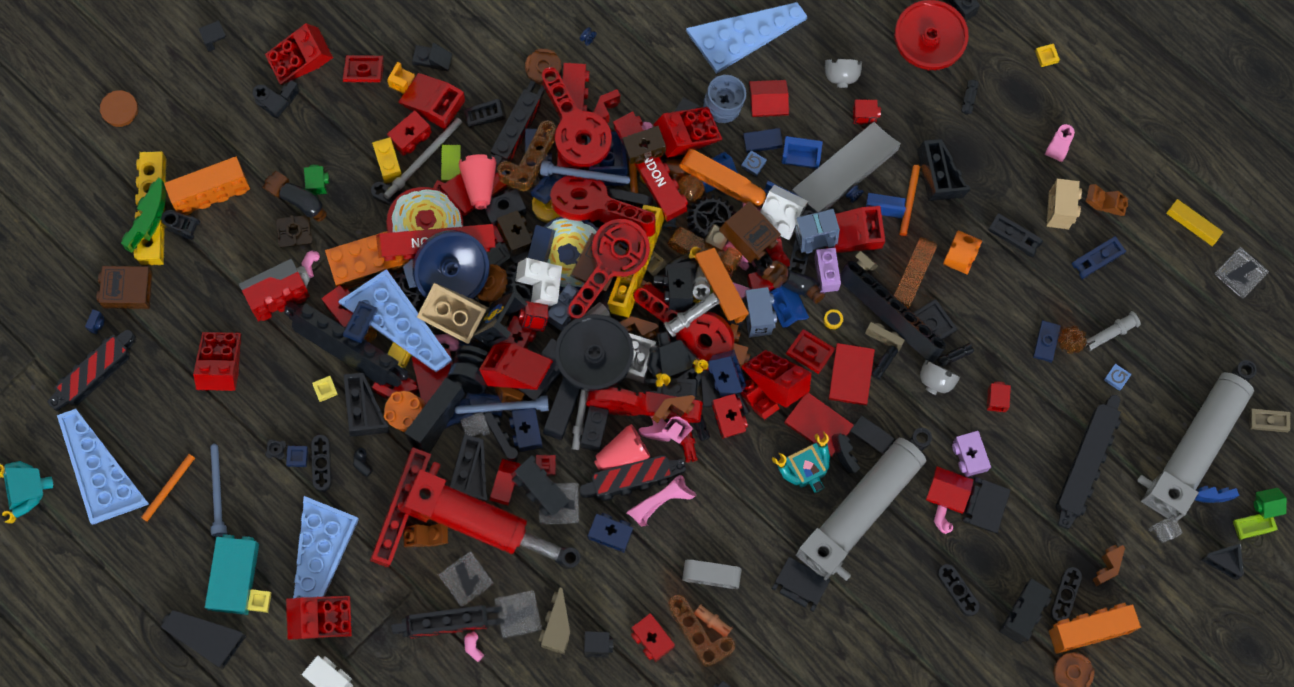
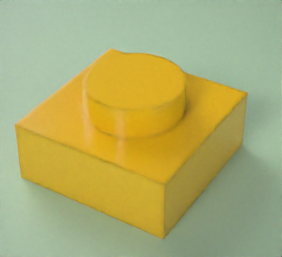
[1035,44,1060,67]

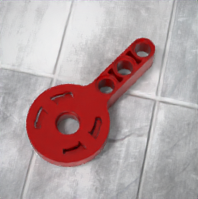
[542,67,612,167]
[550,175,656,237]
[567,219,650,320]
[634,284,734,370]
[586,387,703,423]

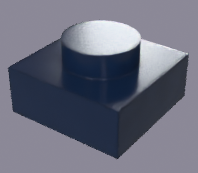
[85,310,104,335]
[286,446,308,467]

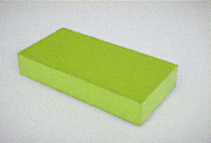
[441,145,461,182]
[1233,514,1278,540]

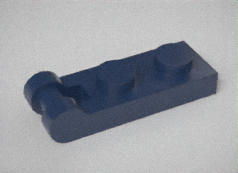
[1071,236,1126,280]

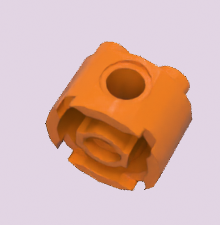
[943,230,982,275]
[384,391,426,432]

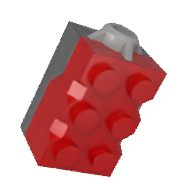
[239,259,310,321]

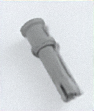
[693,265,710,300]
[664,293,720,337]
[1084,311,1141,351]

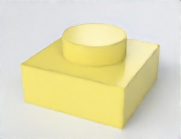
[312,376,338,402]
[247,589,272,613]

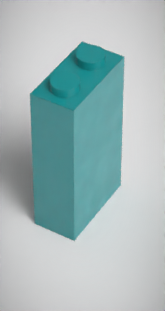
[205,534,259,615]

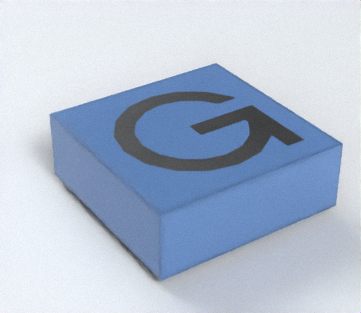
[741,151,767,177]
[1104,364,1131,391]

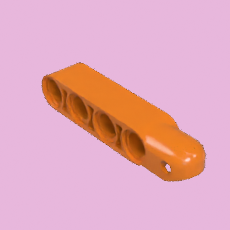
[679,149,766,208]

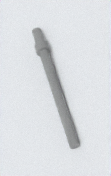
[383,118,462,199]
[571,389,589,450]

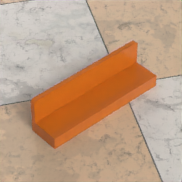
[695,248,749,324]

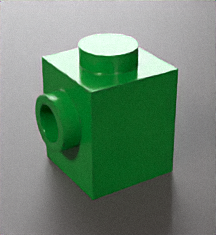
[304,165,329,195]
[1254,488,1287,519]

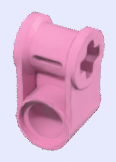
[1045,124,1075,162]

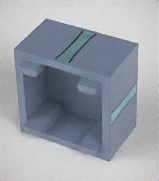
[795,209,840,254]

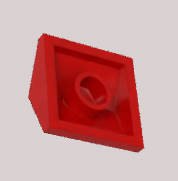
[343,55,383,82]
[749,80,789,117]
[786,329,835,374]
[926,466,973,514]

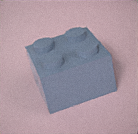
[743,287,777,338]

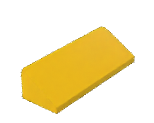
[1166,199,1223,246]

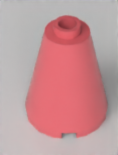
[458,154,496,210]
[594,424,650,471]

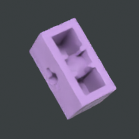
[814,248,841,292]
[952,431,991,477]

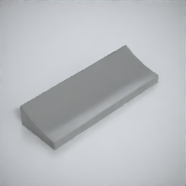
[792,122,901,213]

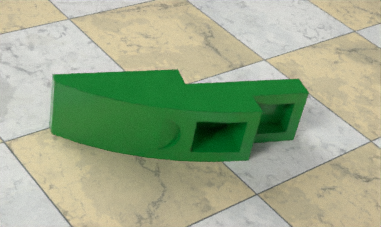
[121,177,166,253]

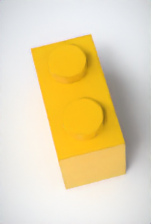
[372,137,402,184]

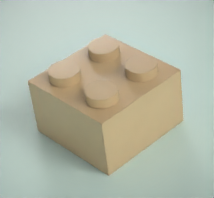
[1046,179,1082,229]

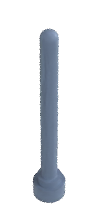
[540,160,630,184]
[455,395,549,414]
[210,444,227,537]

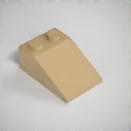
[417,283,488,344]

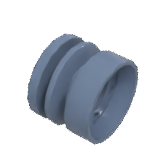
[703,75,746,123]

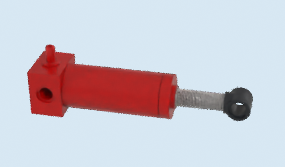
[401,462,581,569]

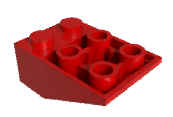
[265,23,333,85]
[398,73,465,130]
[653,107,722,157]
[826,206,885,253]
[193,332,241,391]
[479,342,553,390]
[742,350,812,408]
[286,596,352,640]

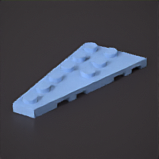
[686,2,807,74]
[338,269,452,372]
[57,409,149,525]
[293,496,359,598]

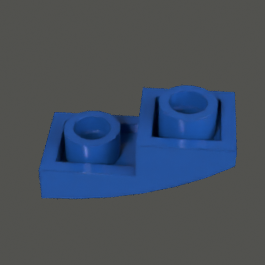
[1195,486,1239,503]

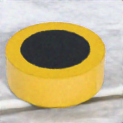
[824,309,843,330]

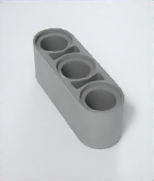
[682,560,742,589]

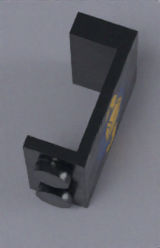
[473,292,527,348]

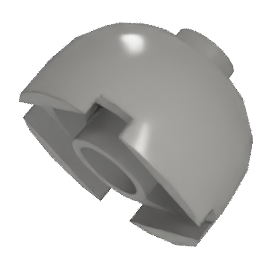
[825,59,862,88]
[920,360,960,395]

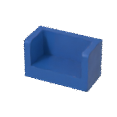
[781,136,823,169]

